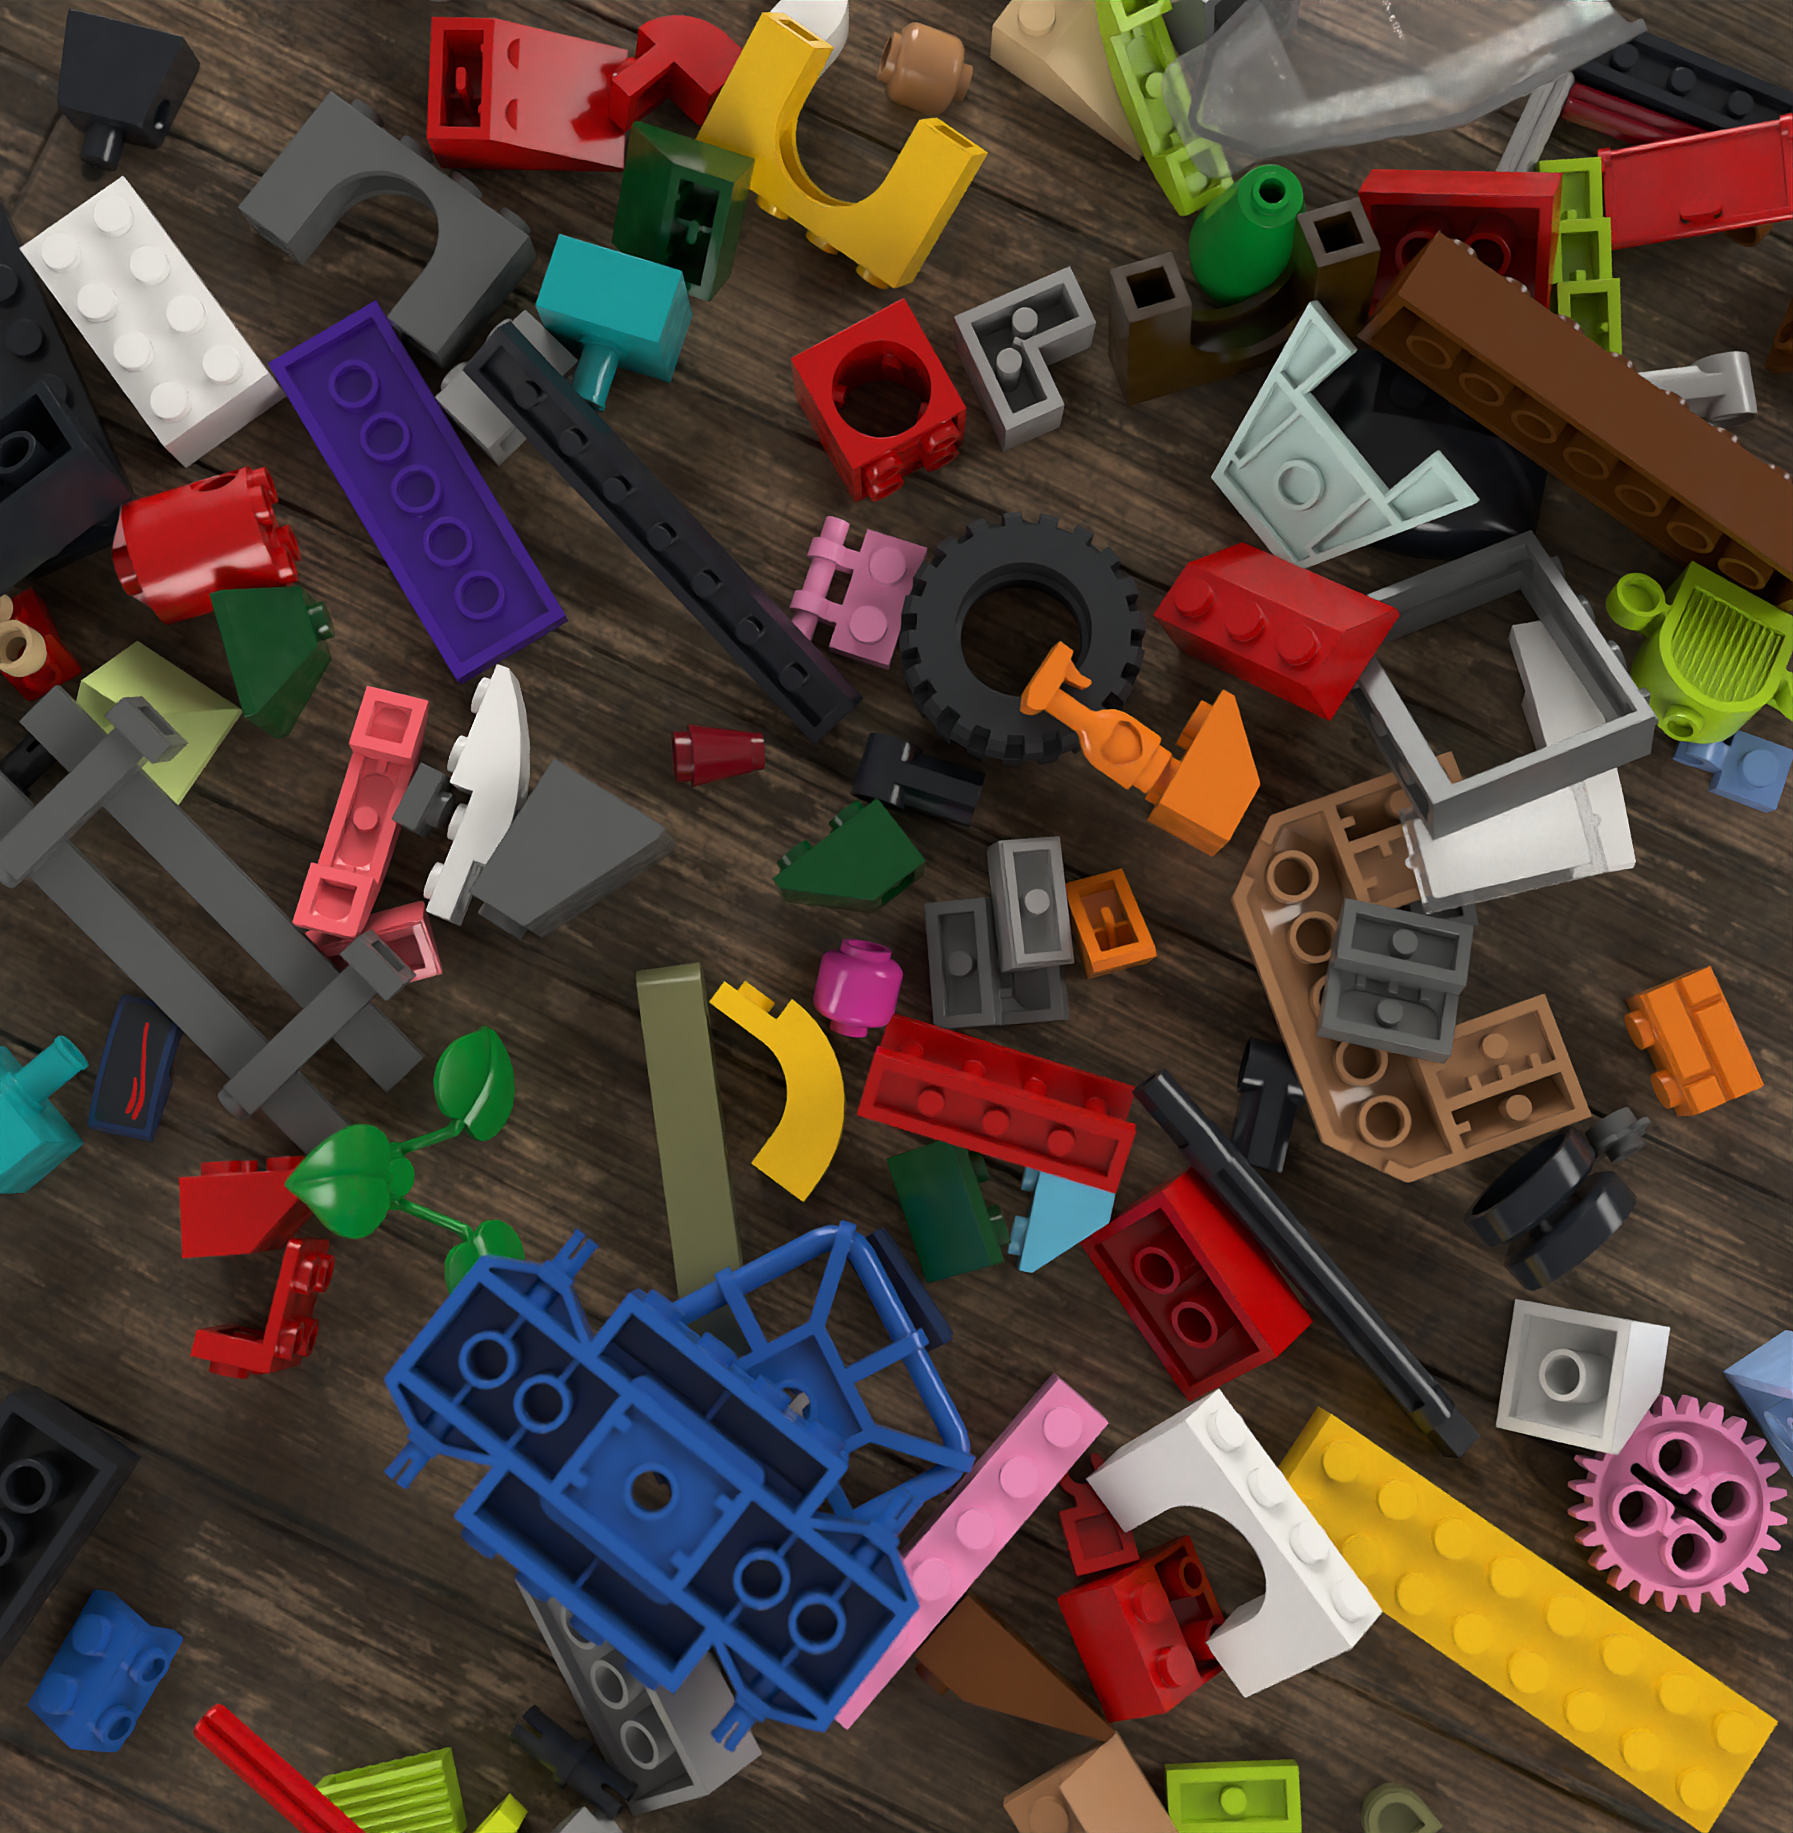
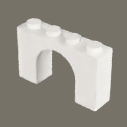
[1086,1389,1383,1698]

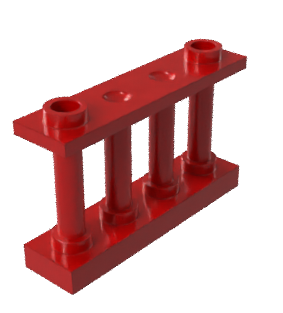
[857,1013,1136,1194]

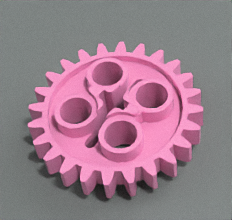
[1568,1394,1787,1613]

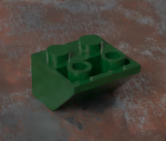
[611,121,755,302]
[772,798,926,914]
[886,1141,1011,1284]

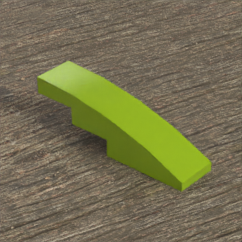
[1533,157,1622,355]

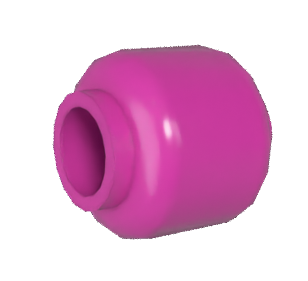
[813,939,903,1037]

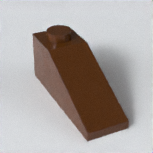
[914,1588,1116,1743]

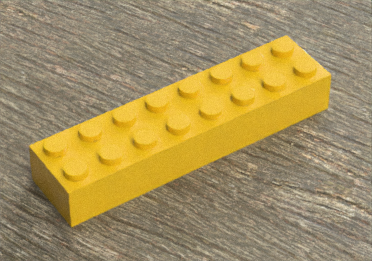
[1278,1406,1778,1833]

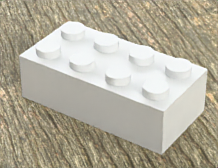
[19,176,287,468]

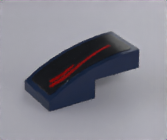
[88,994,183,1142]

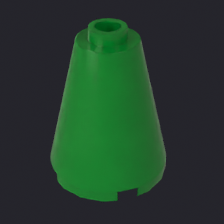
[1189,164,1306,307]

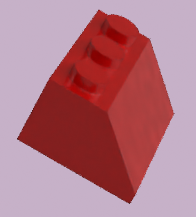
[1358,169,1563,315]
[1153,542,1400,721]
[1079,1166,1313,1402]

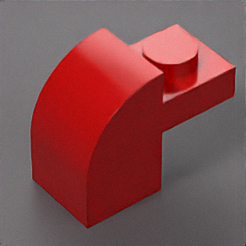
[608,15,743,132]

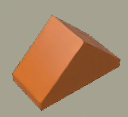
[1065,868,1157,979]

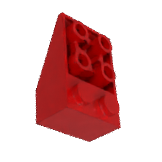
[427,17,629,172]

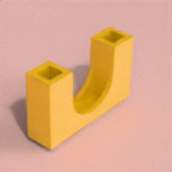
[695,12,988,290]

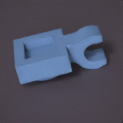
[1672,730,1793,813]

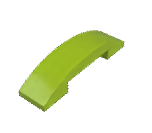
[1095,0,1234,216]

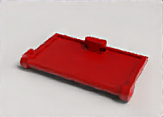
[1597,113,1793,251]

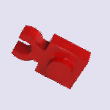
[1057,1453,1140,1578]

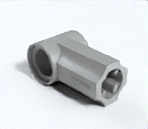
[1638,351,1758,429]

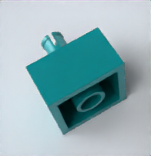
[535,234,693,413]
[0,1035,89,1194]

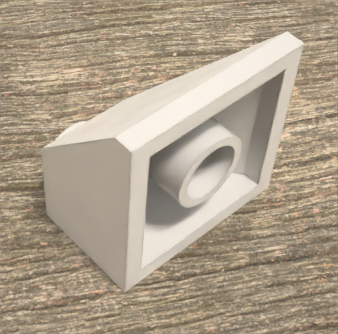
[1496,1299,1670,1455]

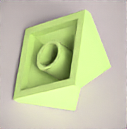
[76,641,243,805]

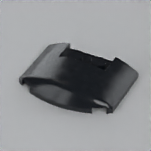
[1311,349,1548,561]

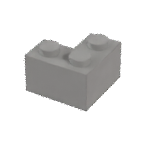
[952,266,1096,452]

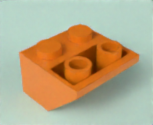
[1145,689,1260,857]

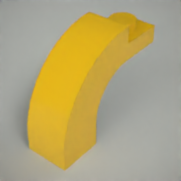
[709,981,846,1202]

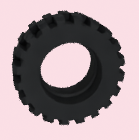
[900,512,1146,767]

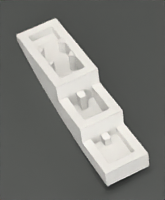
[1508,621,1636,879]

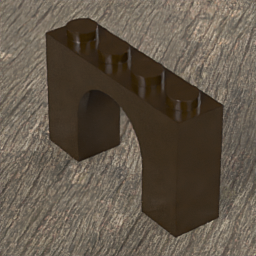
[1108,197,1381,406]

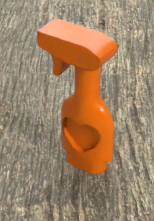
[1020,642,1172,794]

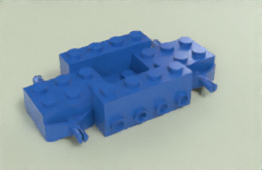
[384,1228,924,1752]

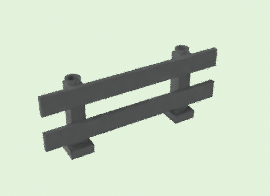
[0,685,425,1156]

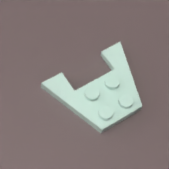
[1211,300,1480,569]

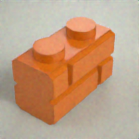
[1624,966,1764,1116]

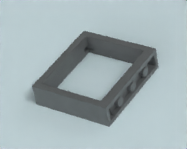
[1348,530,1659,841]

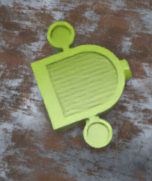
[1606,561,1793,744]

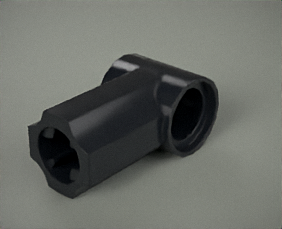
[850,733,986,828]
[1230,1036,1305,1173]

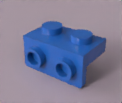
[27,1589,183,1752]

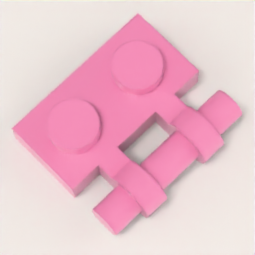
[789,516,927,670]

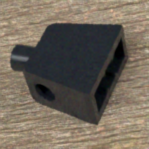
[57,8,200,172]

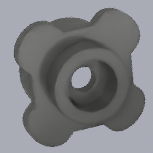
[1584,1107,1652,1164]

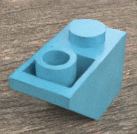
[1007,1167,1115,1273]

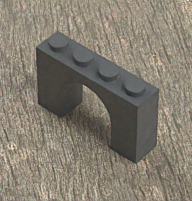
[238,91,538,373]

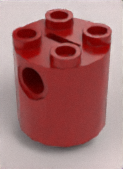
[112,466,301,626]

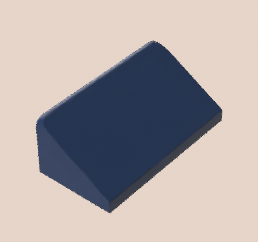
[847,1226,953,1353]

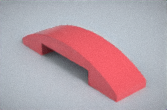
[292,686,430,940]

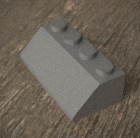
[515,1579,762,1816]

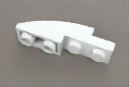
[423,664,530,926]

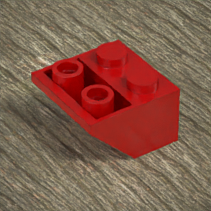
[179,1156,314,1258]
[1056,1535,1225,1723]

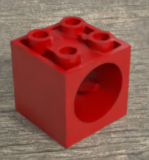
[790,298,967,503]

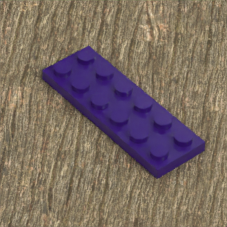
[268,301,569,684]

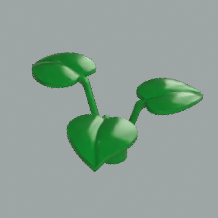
[284,1026,525,1295]

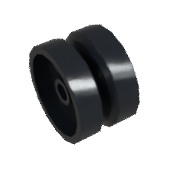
[1463,1127,1636,1291]

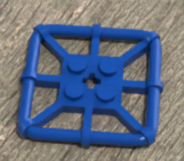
[652,1220,976,1522]

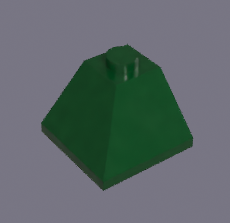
[209,586,335,739]

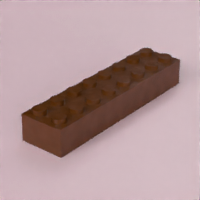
[1356,232,1793,613]

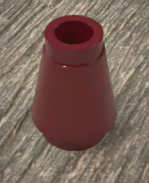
[671,724,765,787]

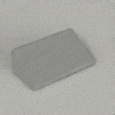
[987,836,1074,973]

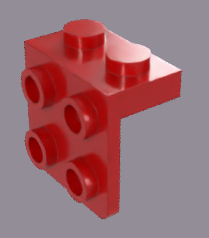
[190,1237,335,1379]

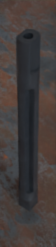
[1132,1068,1480,1458]

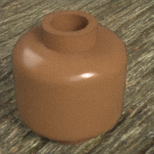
[877,22,973,116]

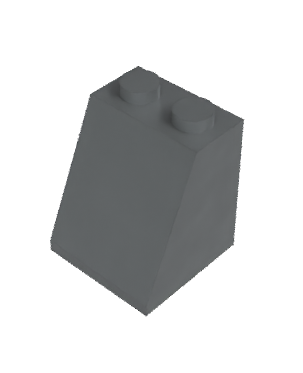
[468,758,677,940]

